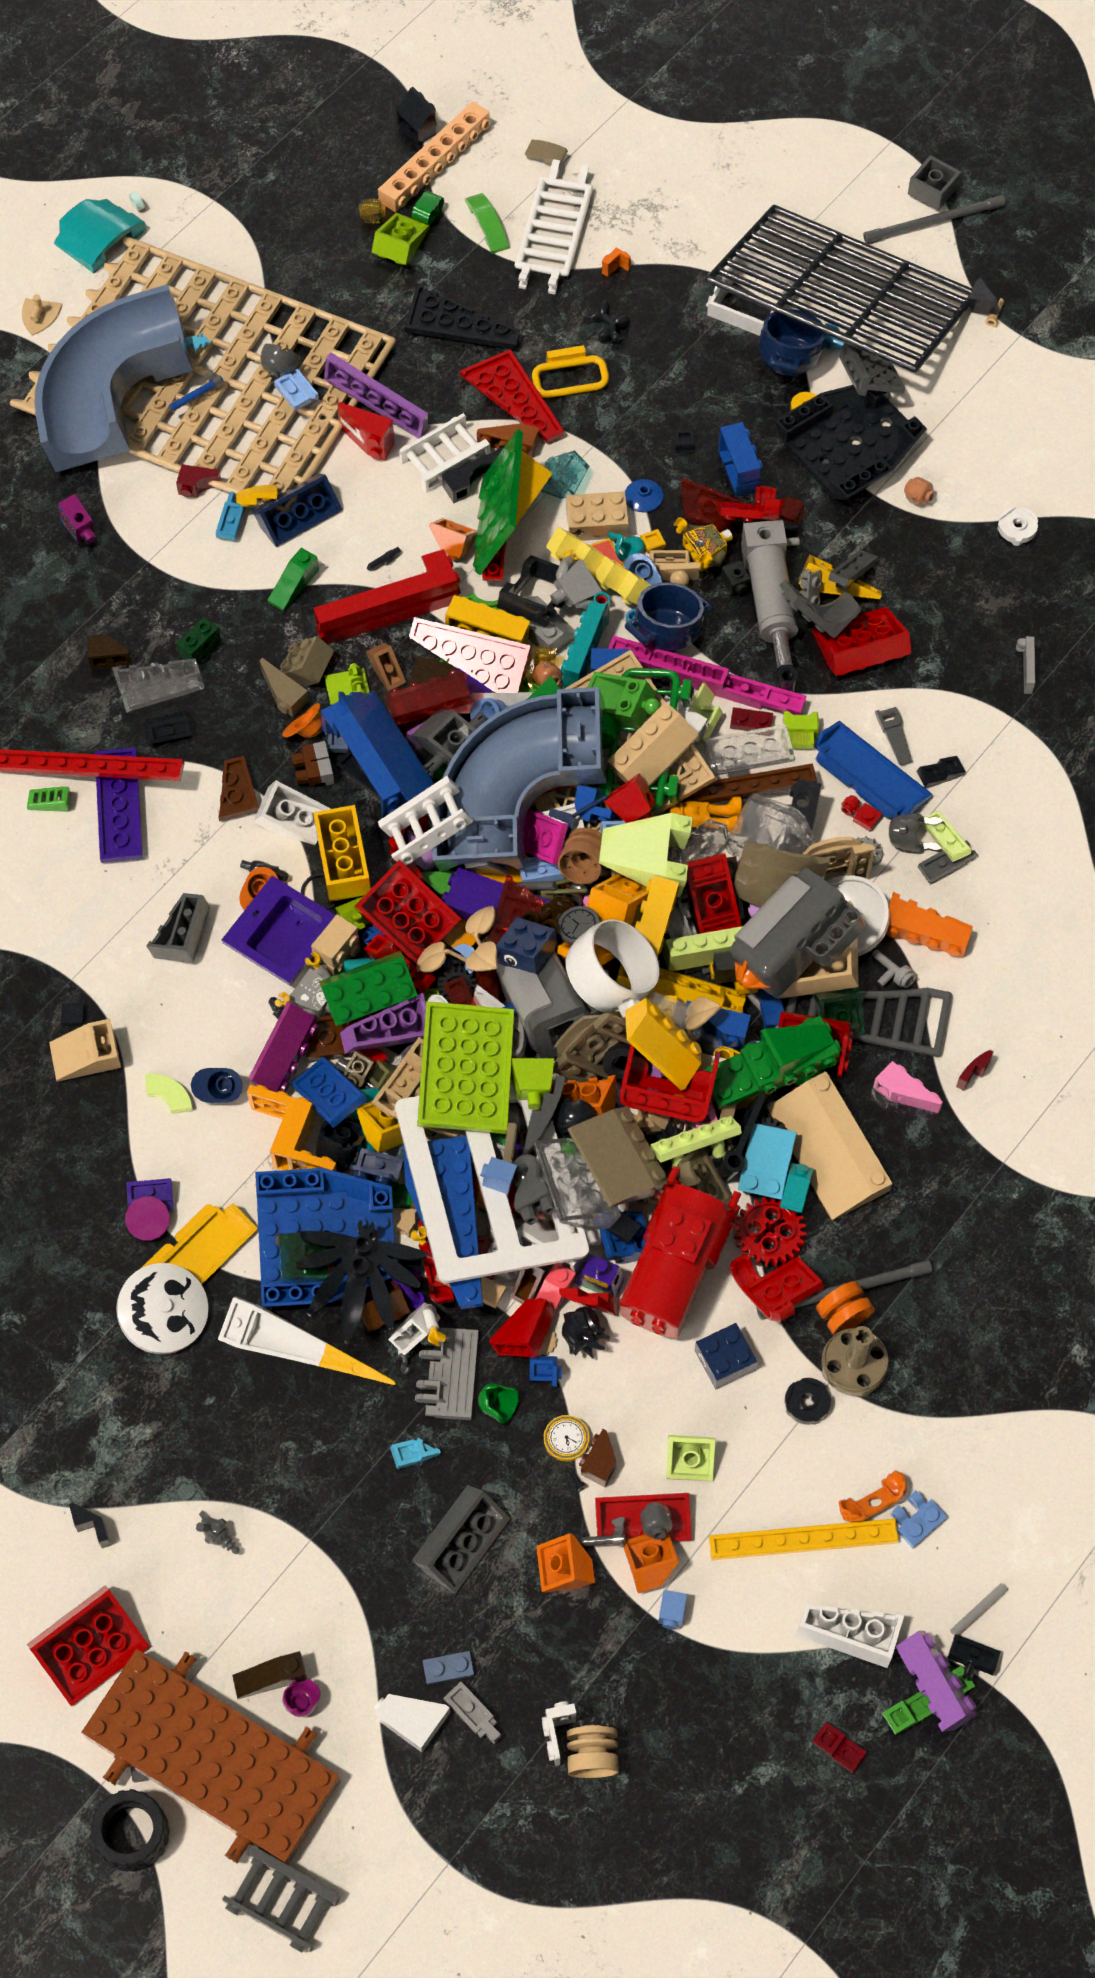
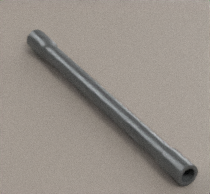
[863,195,1006,243]
[756,1260,932,1319]

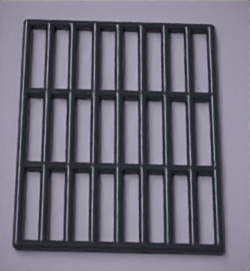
[705,204,972,373]

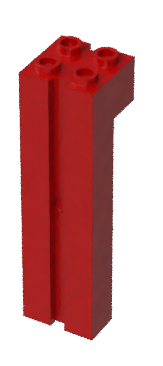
[313,549,461,645]

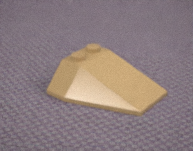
[371,1037,461,1138]

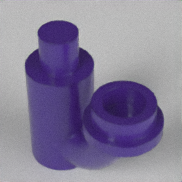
[392,1270,427,1309]

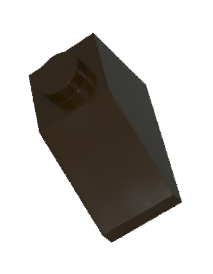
[87,635,131,668]

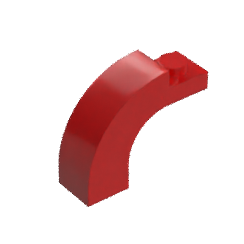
[364,934,436,993]

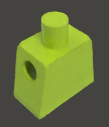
[511,1058,554,1110]

